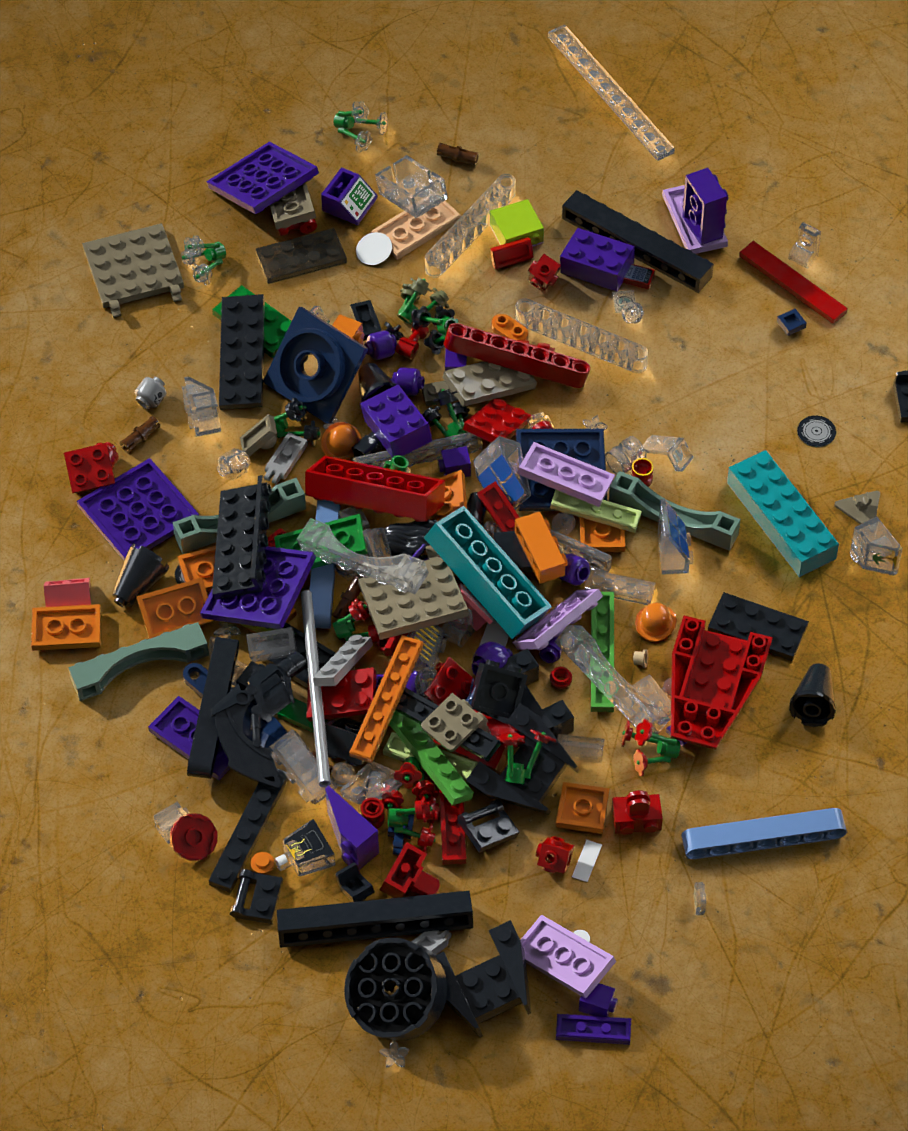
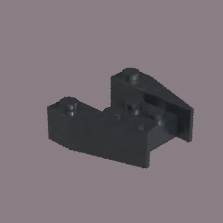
[466,703,579,815]
[436,920,531,1037]

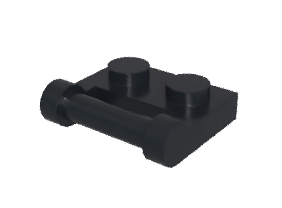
[458,799,519,853]
[230,869,283,924]

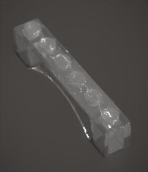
[297,518,429,594]
[555,625,670,734]

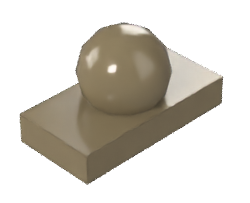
[240,414,277,457]

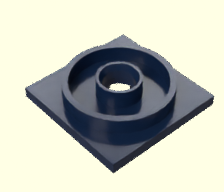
[263,307,368,424]
[516,429,607,511]

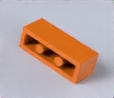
[515,511,568,584]

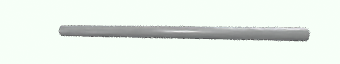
[300,590,331,787]

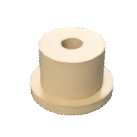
[633,650,648,668]

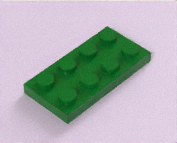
[212,285,292,358]
[274,514,368,569]

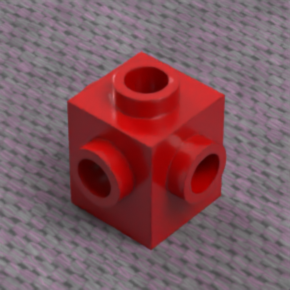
[528,254,561,290]
[535,836,575,874]

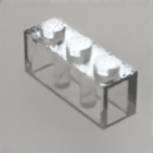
[270,729,338,805]

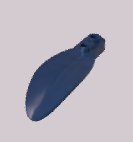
[183,663,289,752]

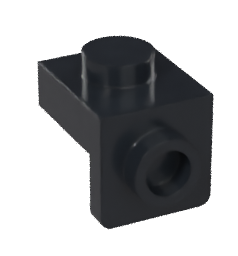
[335,862,375,902]

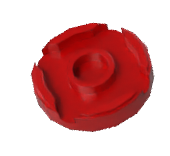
[170,813,218,861]

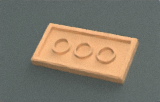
[371,192,461,260]

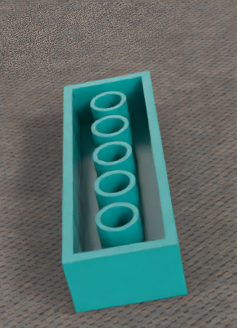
[727,450,839,577]
[424,506,552,639]

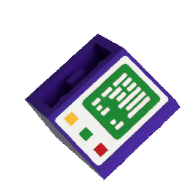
[321,167,378,225]

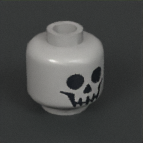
[135,377,167,409]

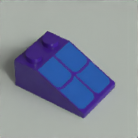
[325,785,379,870]

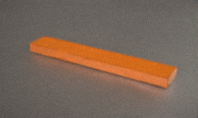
[349,635,424,763]

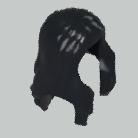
[381,519,440,563]

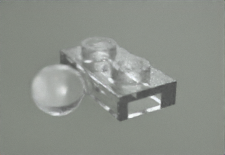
[631,674,671,723]

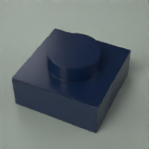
[777,309,807,336]

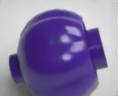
[472,642,513,676]

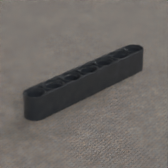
[187,637,239,779]

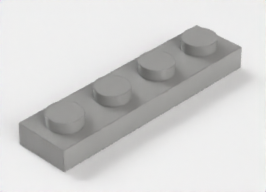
[313,635,373,686]

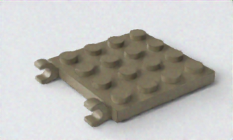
[82,223,184,318]
[358,545,469,640]

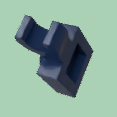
[388,815,414,855]

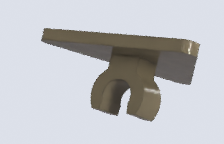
[835,491,880,531]

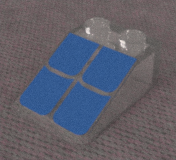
[473,436,531,510]
[657,499,693,575]

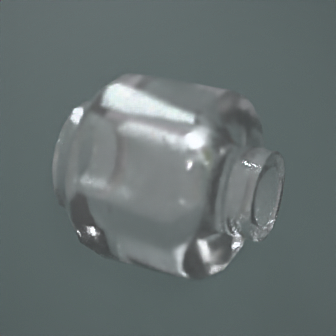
[217,448,250,480]

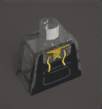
[275,819,336,876]

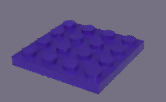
[206,141,319,214]
[77,458,199,561]
[200,546,316,630]

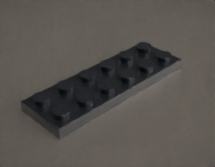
[219,294,265,410]

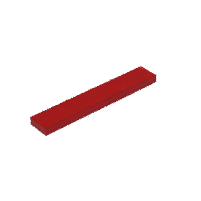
[739,240,848,324]

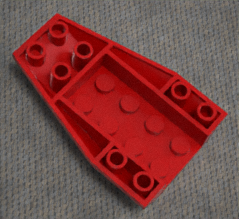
[671,615,773,750]

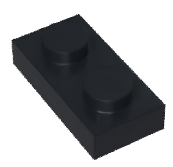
[350,300,382,341]

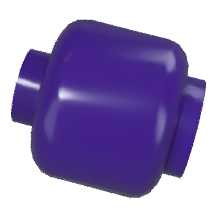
[364,330,397,360]
[392,367,425,396]
[559,553,590,586]

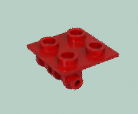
[64,443,115,494]
[424,657,475,706]

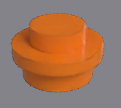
[251,852,275,875]

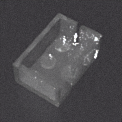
[375,155,448,218]

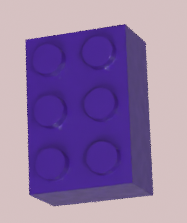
[682,168,728,245]
[560,228,634,292]
[360,385,432,458]

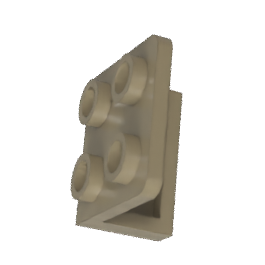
[421,693,490,752]

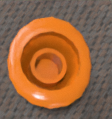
[321,422,361,460]
[635,602,677,642]

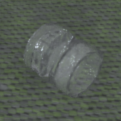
[605,436,647,474]

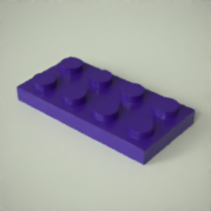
[148,696,230,780]

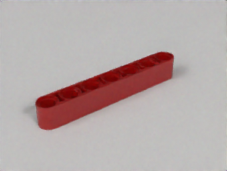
[444,323,591,388]

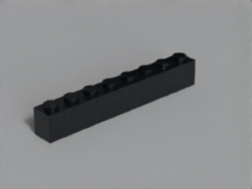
[562,190,714,293]
[277,890,473,948]

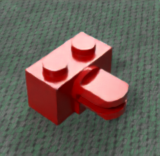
[611,790,663,835]
[379,842,440,898]

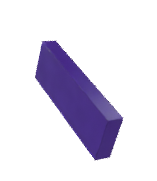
[556,1014,631,1045]

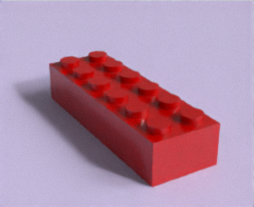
[305,456,445,522]

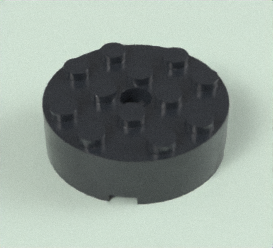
[344,938,447,1041]

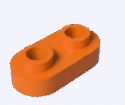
[491,314,528,341]

